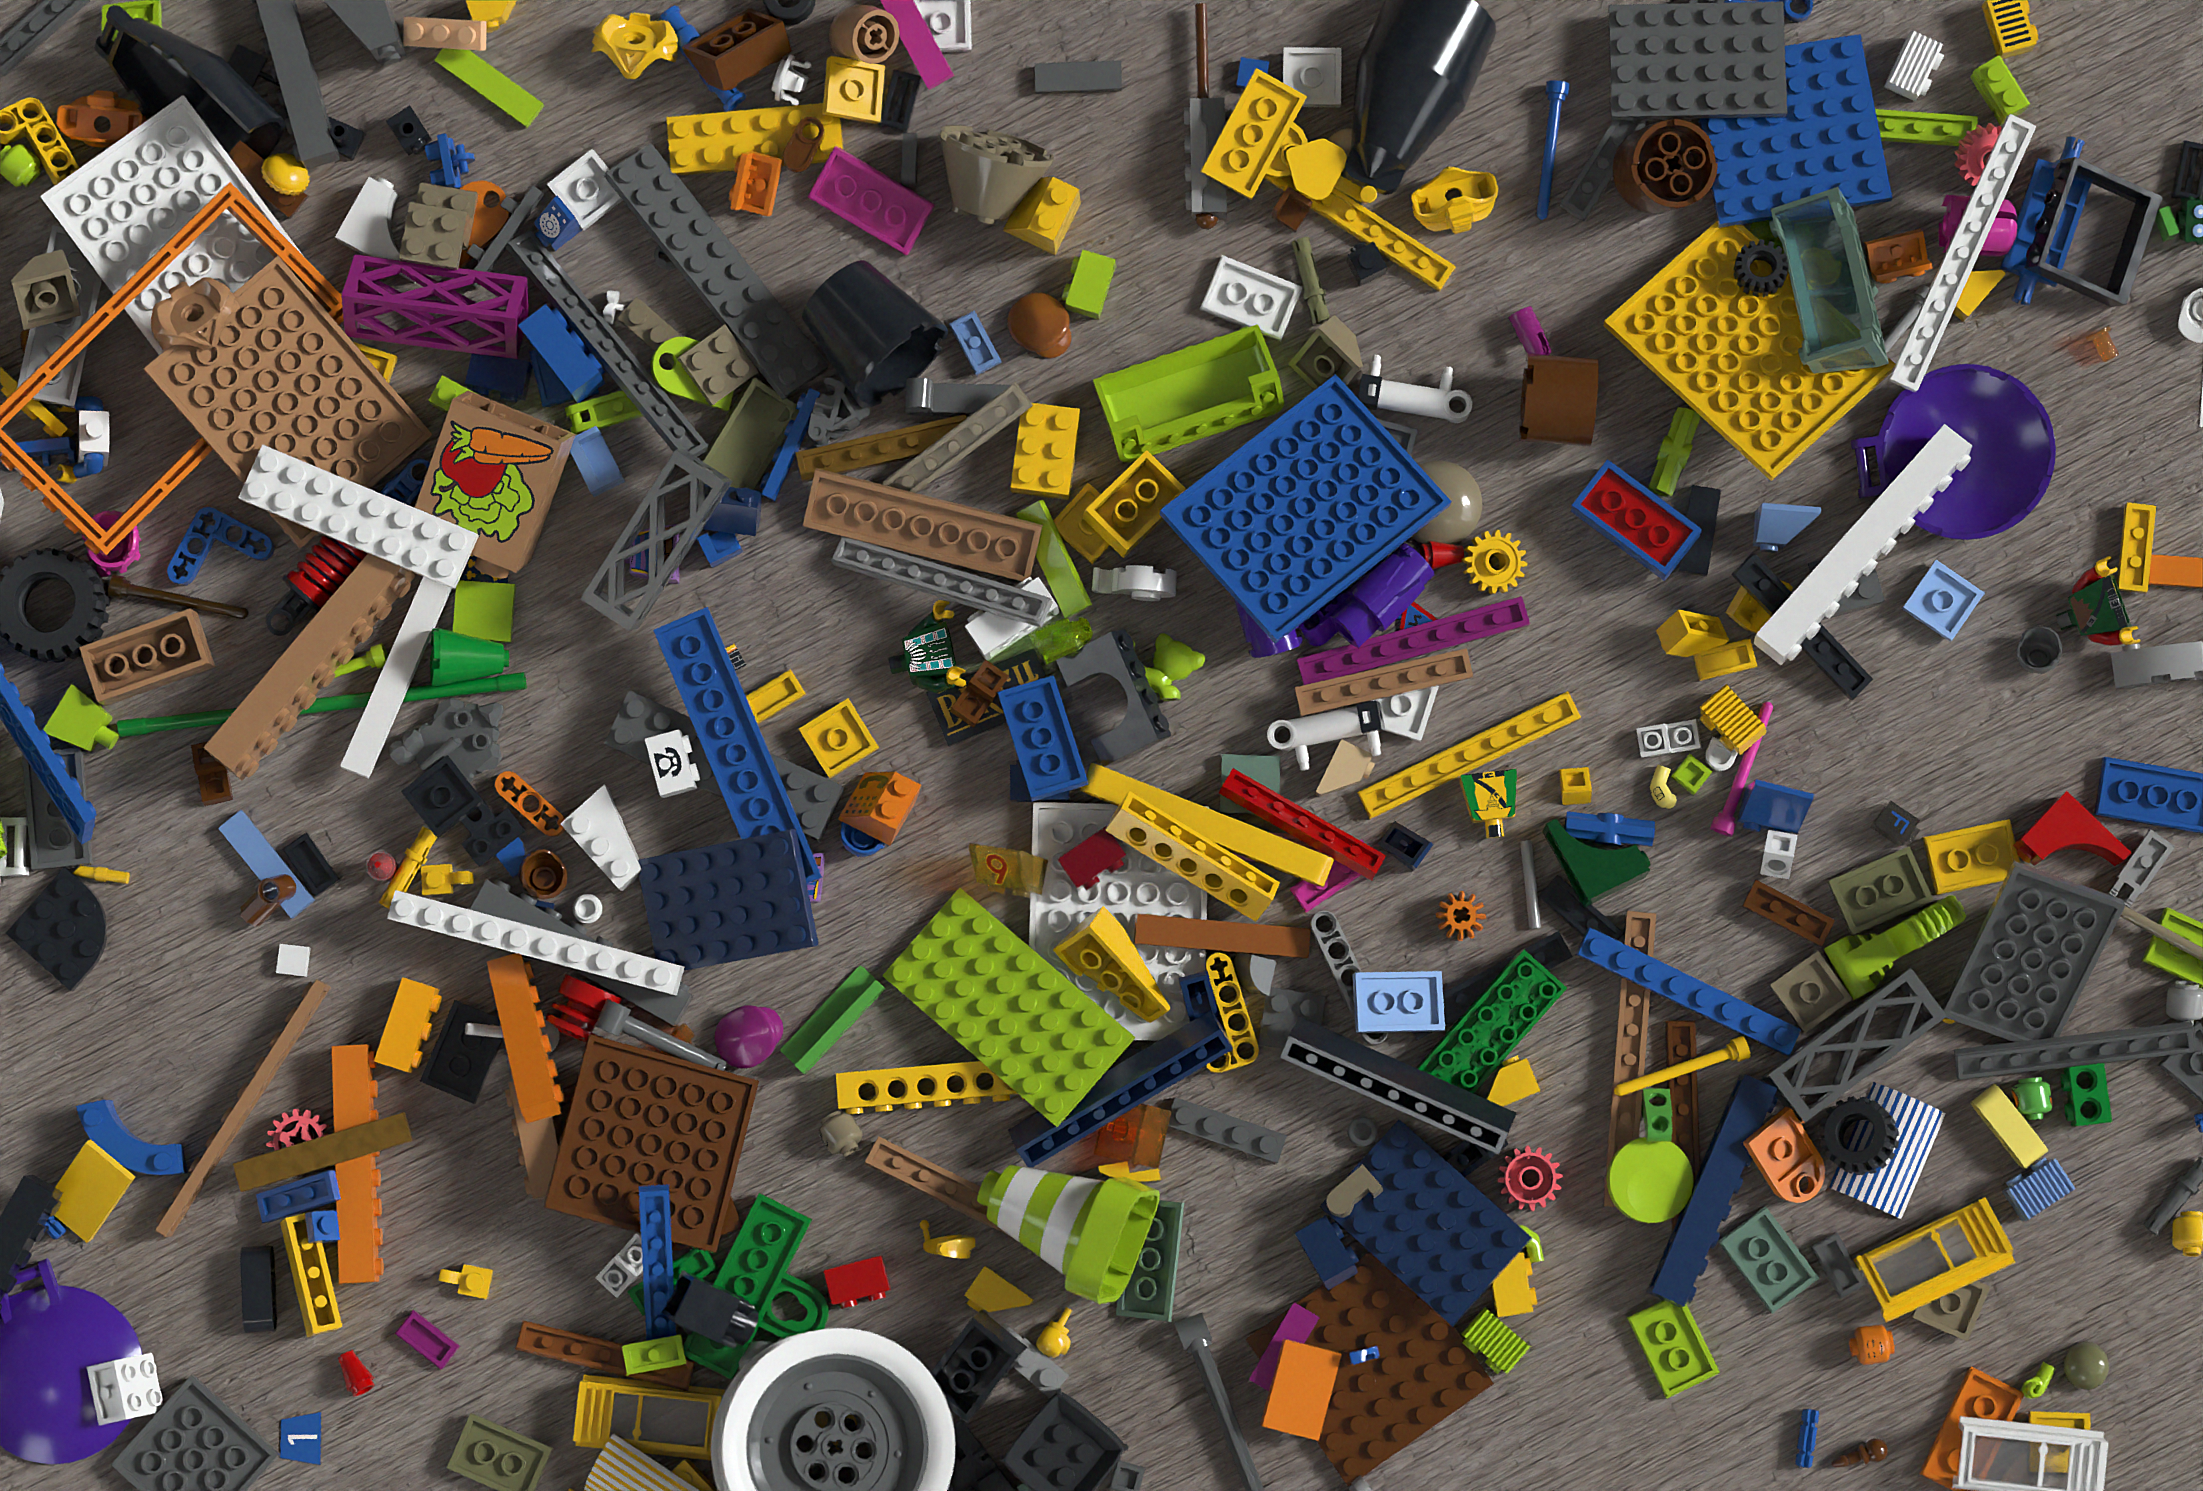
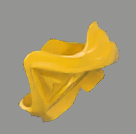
[591,12,678,79]
[1411,166,1498,234]

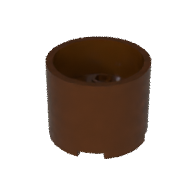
[1613,119,1718,214]
[1519,354,1598,446]

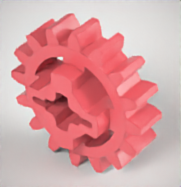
[266,1109,329,1151]

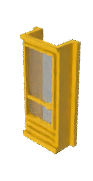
[1853,1197,2015,1323]
[573,1374,725,1461]

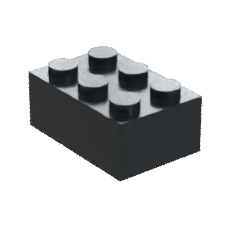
[930,1310,1027,1422]

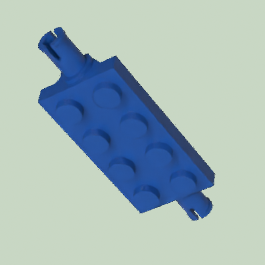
[2000,136,2091,306]

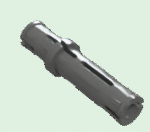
[2143,1156,2203,1237]

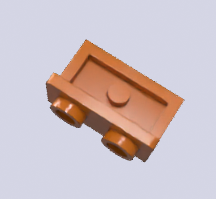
[729,151,783,216]
[1864,229,1932,284]

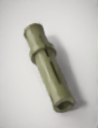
[1291,237,1330,326]

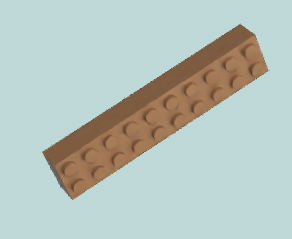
[204,553,420,781]

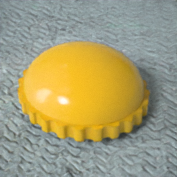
[261,153,310,196]

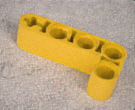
[0,97,79,186]
[1206,953,1259,1074]

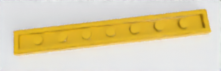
[1264,157,1456,292]
[1357,691,1581,819]

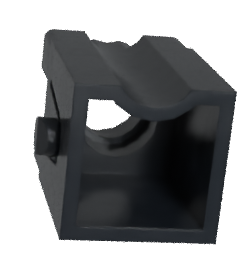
[661,1270,759,1349]

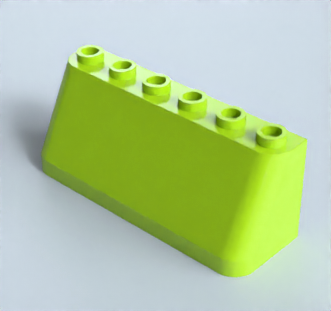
[1093,324,1285,462]

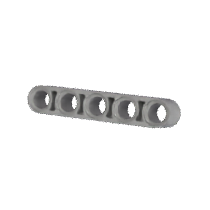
[1310,911,1388,1045]

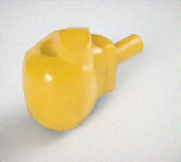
[1036,1307,1072,1358]

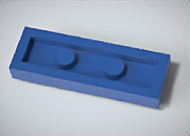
[256,1171,341,1223]

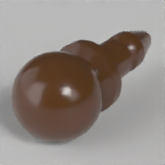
[1831,1438,1888,1467]

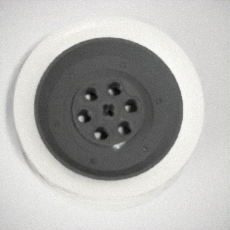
[711,1328,955,1491]

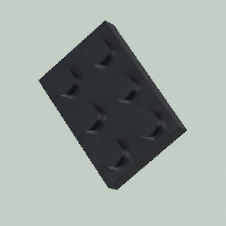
[420,1000,503,1104]

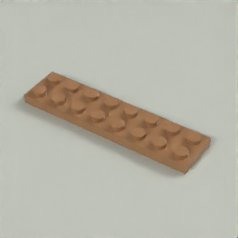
[803,468,1043,581]

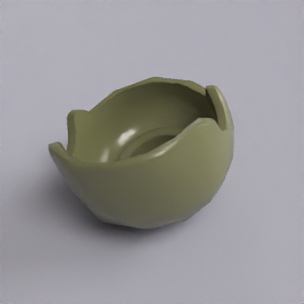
[2063,1341,2109,1390]

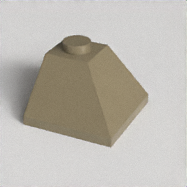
[11,249,81,330]
[1289,315,1363,390]

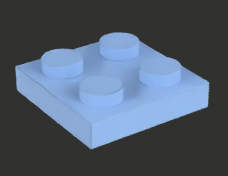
[1902,560,1984,642]

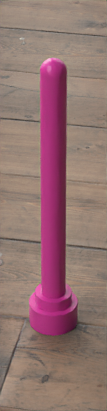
[1710,702,1773,836]

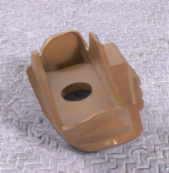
[151,277,240,350]

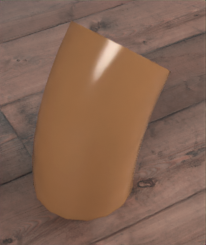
[829,5,900,64]

